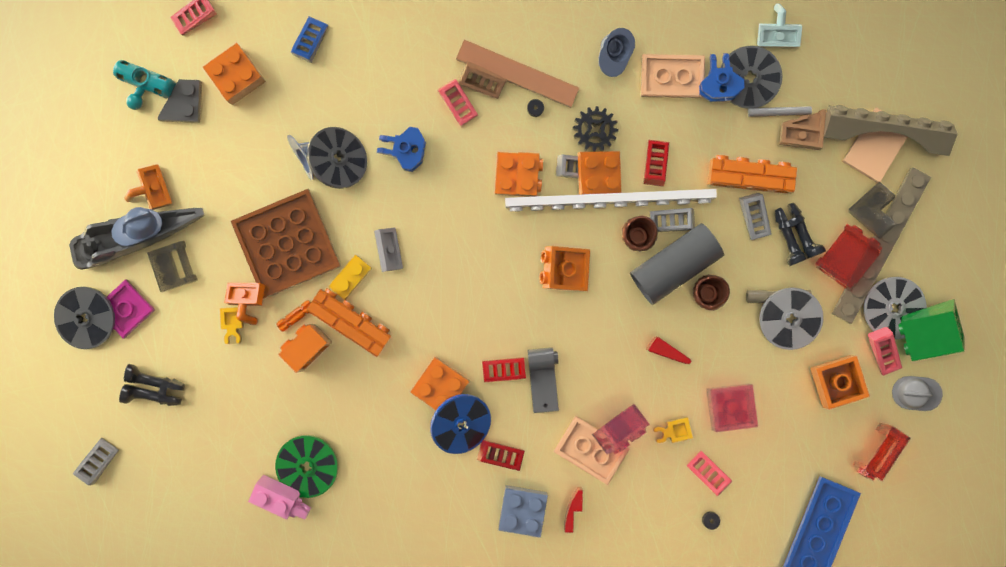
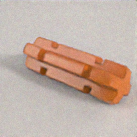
[276,300,311,332]

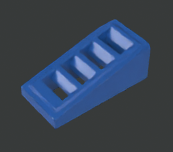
[291,16,328,63]

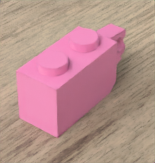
[248,475,311,520]

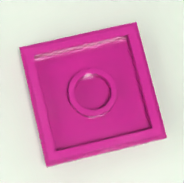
[107,279,155,339]

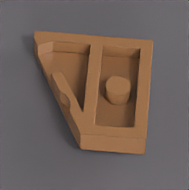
[779,109,826,150]

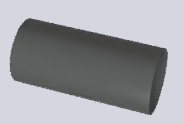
[630,223,724,305]

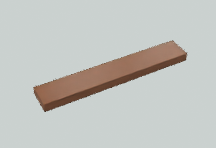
[456,40,579,108]

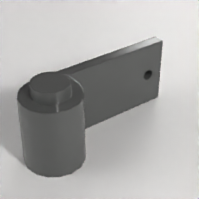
[528,347,559,413]

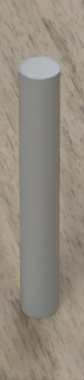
[748,106,812,117]

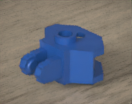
[699,53,745,102]
[377,127,426,172]

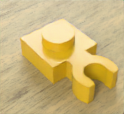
[220,307,244,344]
[653,417,693,443]

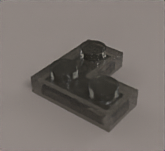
[849,181,895,240]

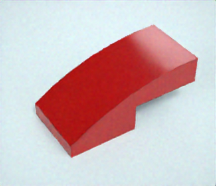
[564,487,583,533]

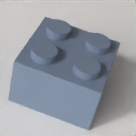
[498,485,548,538]

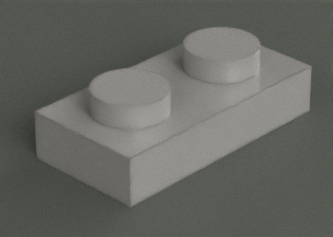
[374,228,403,272]

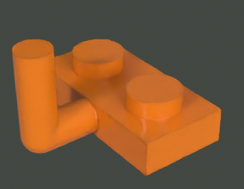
[124,164,172,210]
[224,283,265,325]

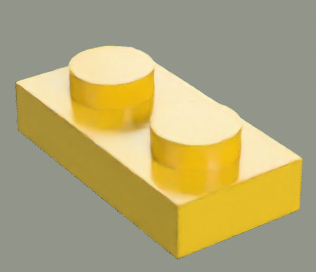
[328,254,372,300]

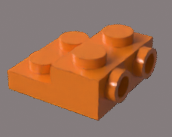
[495,152,543,197]
[539,246,590,291]

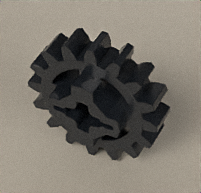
[573,106,619,152]

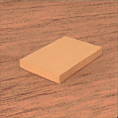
[641,54,705,98]
[842,107,907,183]
[554,416,630,485]

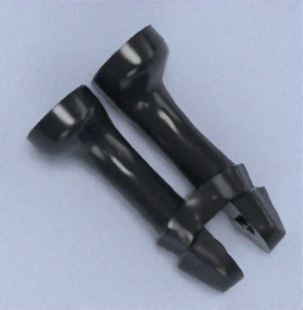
[775,203,826,266]
[119,364,185,406]

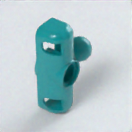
[113,60,176,110]

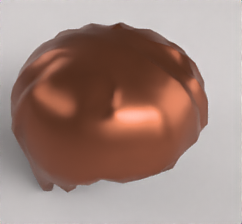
[622,216,658,252]
[693,274,730,311]

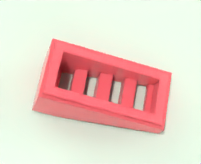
[171,0,217,35]
[437,79,478,126]
[868,327,902,376]
[687,451,732,496]

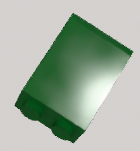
[898,299,965,361]

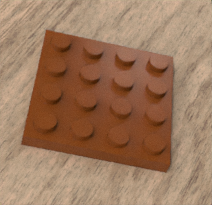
[231,189,341,299]

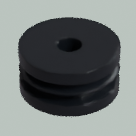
[527,99,544,117]
[702,512,720,530]

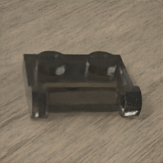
[147,241,198,293]

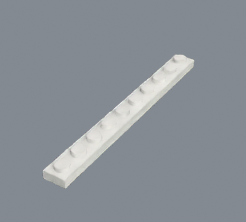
[505,189,717,212]

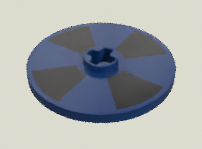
[430,394,491,454]

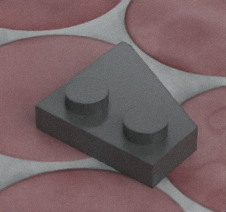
[158,79,202,123]

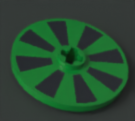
[275,435,338,498]

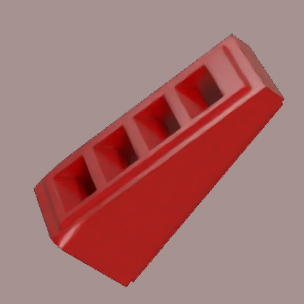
[643,140,669,186]
[646,336,692,365]
[482,357,526,382]
[477,440,525,471]

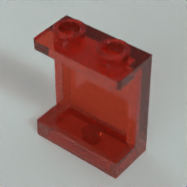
[815,224,882,292]
[853,423,911,481]

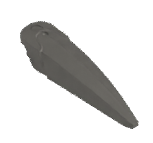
[69,208,204,270]

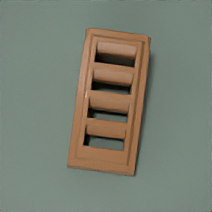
[459,61,506,99]

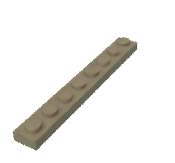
[831,167,931,324]

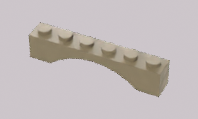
[824,105,958,156]

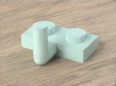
[757,4,802,47]

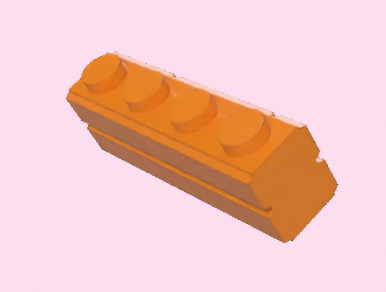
[707,155,797,194]
[306,288,391,357]

